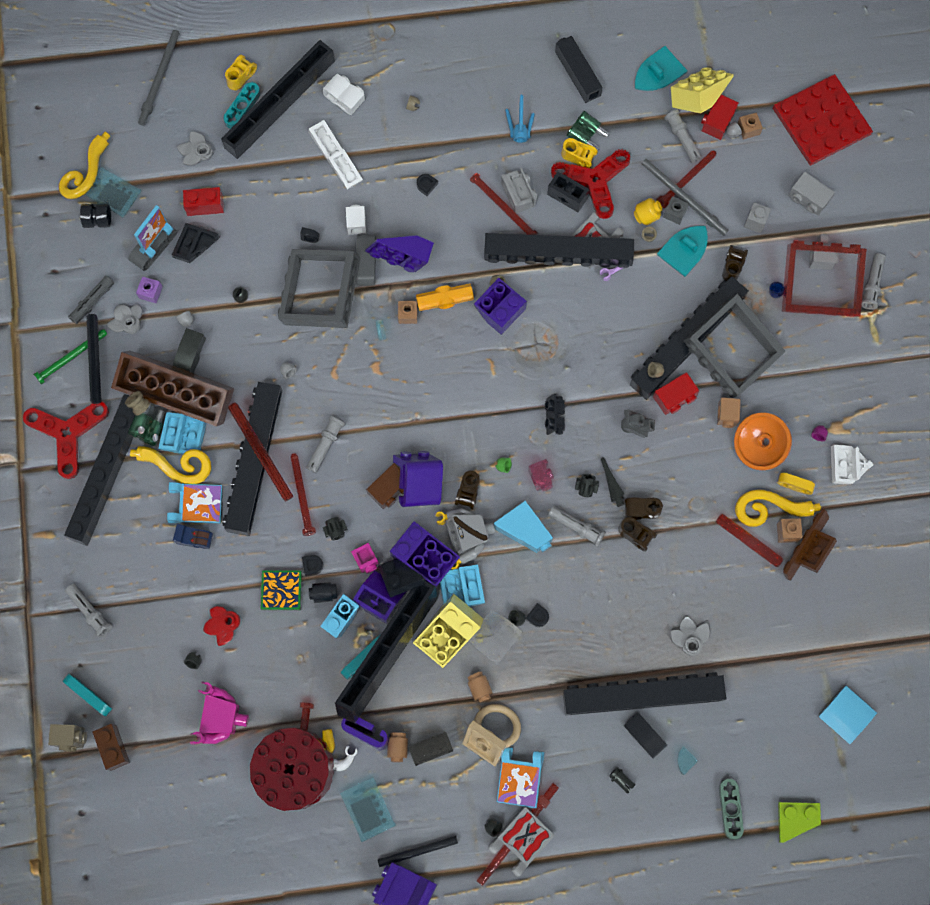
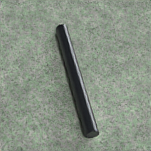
[377,836,458,867]

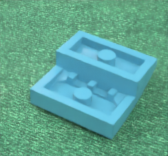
[158,412,207,454]
[440,565,485,607]
[819,685,877,744]

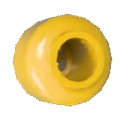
[634,198,662,225]

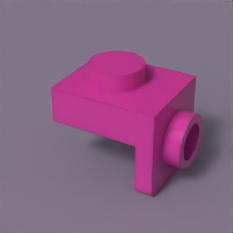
[351,543,379,573]

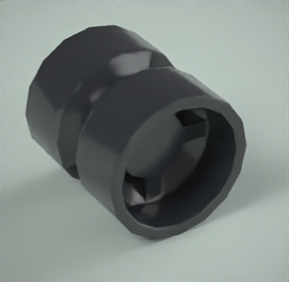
[80,203,112,228]

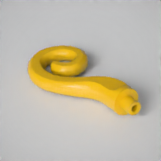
[59,132,110,199]
[130,446,212,484]
[735,489,821,527]

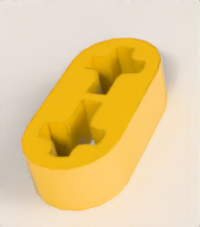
[777,473,815,495]

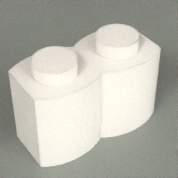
[323,74,365,115]

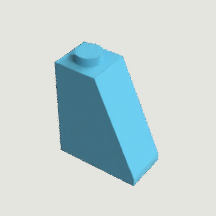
[494,501,553,553]

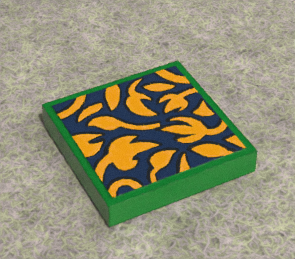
[261,571,302,610]

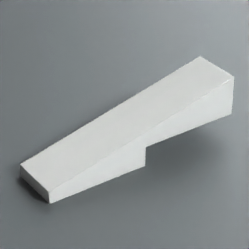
[308,120,363,190]

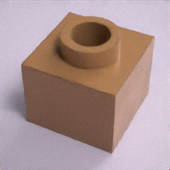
[737,112,763,140]
[398,301,417,324]

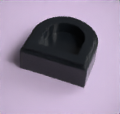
[416,174,438,196]
[300,227,320,243]
[302,555,323,577]
[525,603,549,627]

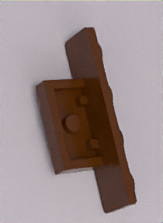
[783,509,837,581]

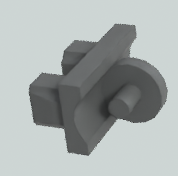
[621,409,655,438]

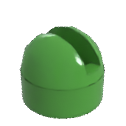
[495,457,512,473]

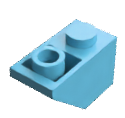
[320,594,360,638]

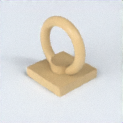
[462,704,521,767]

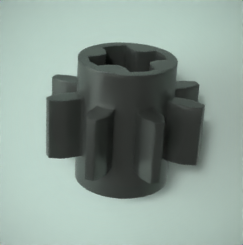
[575,474,599,497]
[323,517,348,541]

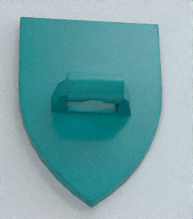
[635,46,688,91]
[657,226,708,277]

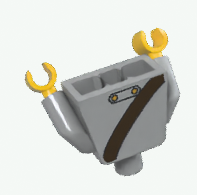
[435,508,495,570]

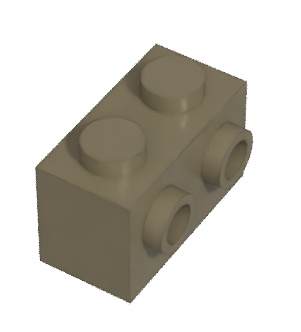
[48,724,87,752]

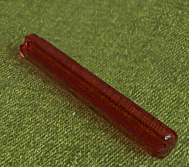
[716,514,784,567]

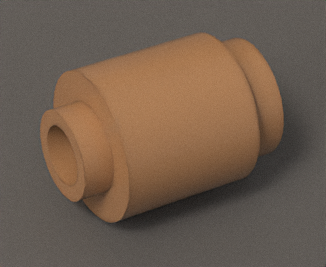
[467,671,493,703]
[387,732,408,762]

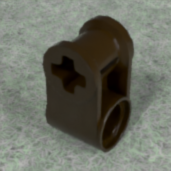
[722,245,748,281]
[455,470,480,510]
[625,497,663,520]
[618,517,657,552]

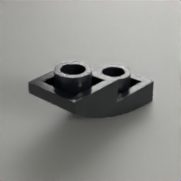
[624,713,668,759]

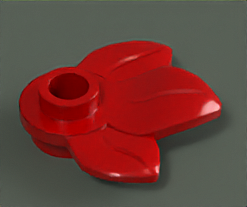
[203,606,240,646]

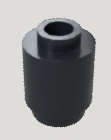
[309,582,338,603]

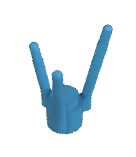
[505,94,535,143]

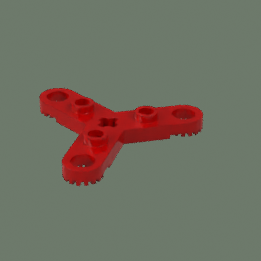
[551,149,630,219]
[23,402,109,479]

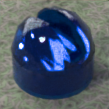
[769,282,785,299]

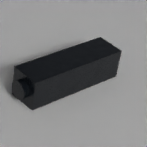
[555,36,603,103]

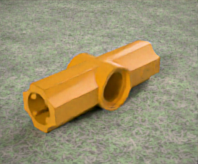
[416,283,474,311]

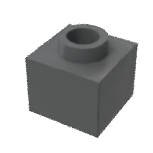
[663,196,689,225]

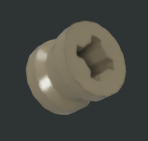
[125,391,150,416]

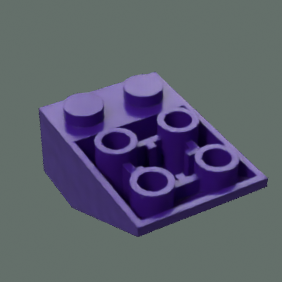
[365,236,434,272]
[389,521,460,587]

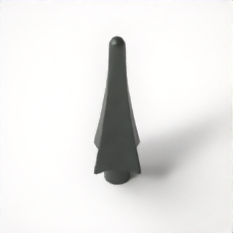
[601,458,625,507]

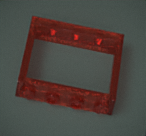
[782,240,867,317]

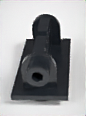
[545,394,565,435]

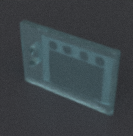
[84,167,141,218]
[340,777,396,842]

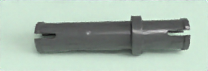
[68,276,114,325]

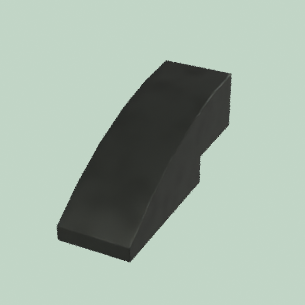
[172,328,206,373]

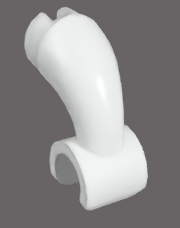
[333,746,358,771]

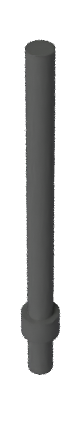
[138,30,180,126]
[641,159,729,236]

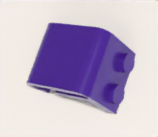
[393,451,443,507]
[341,718,389,750]
[372,862,437,905]

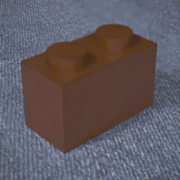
[366,463,404,510]
[92,724,130,771]

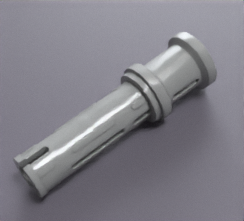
[664,110,702,163]
[861,253,886,310]
[306,416,345,473]
[548,506,606,547]
[65,584,113,637]

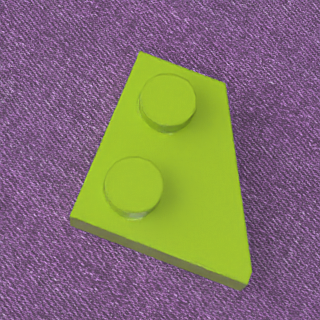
[778,802,821,843]

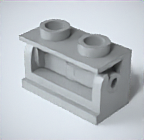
[501,168,537,214]
[788,172,835,216]

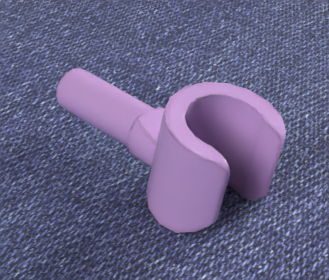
[600,266,623,281]

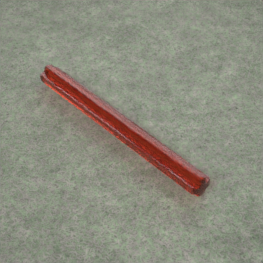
[228,402,293,502]

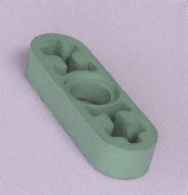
[719,779,744,839]

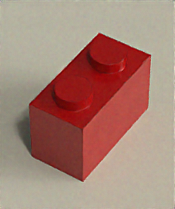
[701,95,739,140]
[183,187,224,216]
[653,372,699,415]

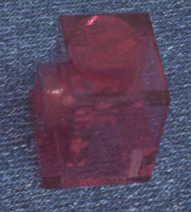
[528,459,554,492]

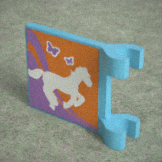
[134,205,173,259]
[167,482,222,523]
[497,747,545,808]

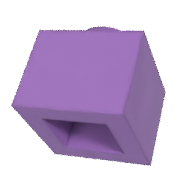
[136,277,163,304]

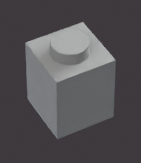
[744,203,771,234]

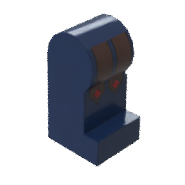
[173,524,213,549]

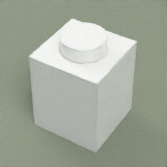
[346,205,367,235]

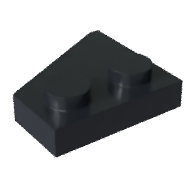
[172,223,220,263]
[378,559,426,598]

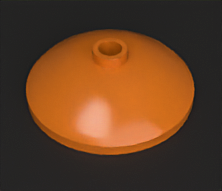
[734,413,792,470]

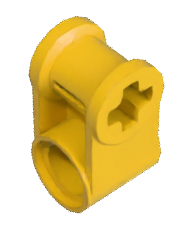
[225,54,257,91]
[561,138,598,168]

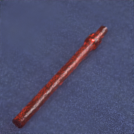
[477,783,559,886]

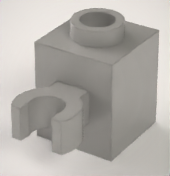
[809,234,839,270]

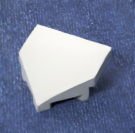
[831,445,874,484]

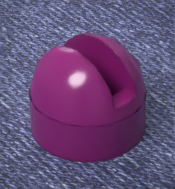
[811,425,828,442]

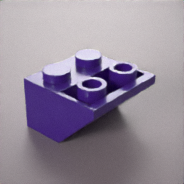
[474,278,527,335]
[353,570,408,624]

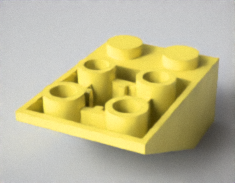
[671,67,734,113]
[413,594,484,668]

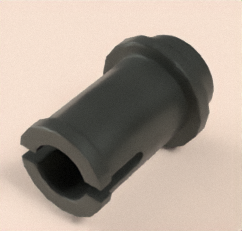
[609,767,636,794]

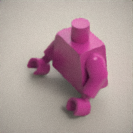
[190,682,249,745]

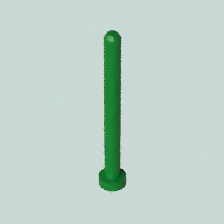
[34,329,107,385]

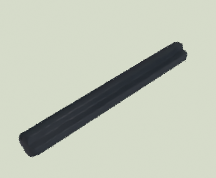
[86,314,102,404]

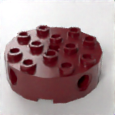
[250,728,334,811]

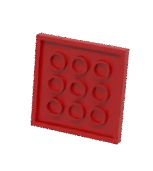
[772,74,873,166]

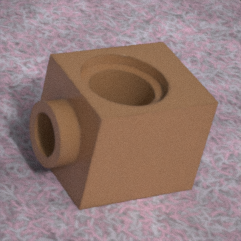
[717,398,740,428]
[777,518,803,543]

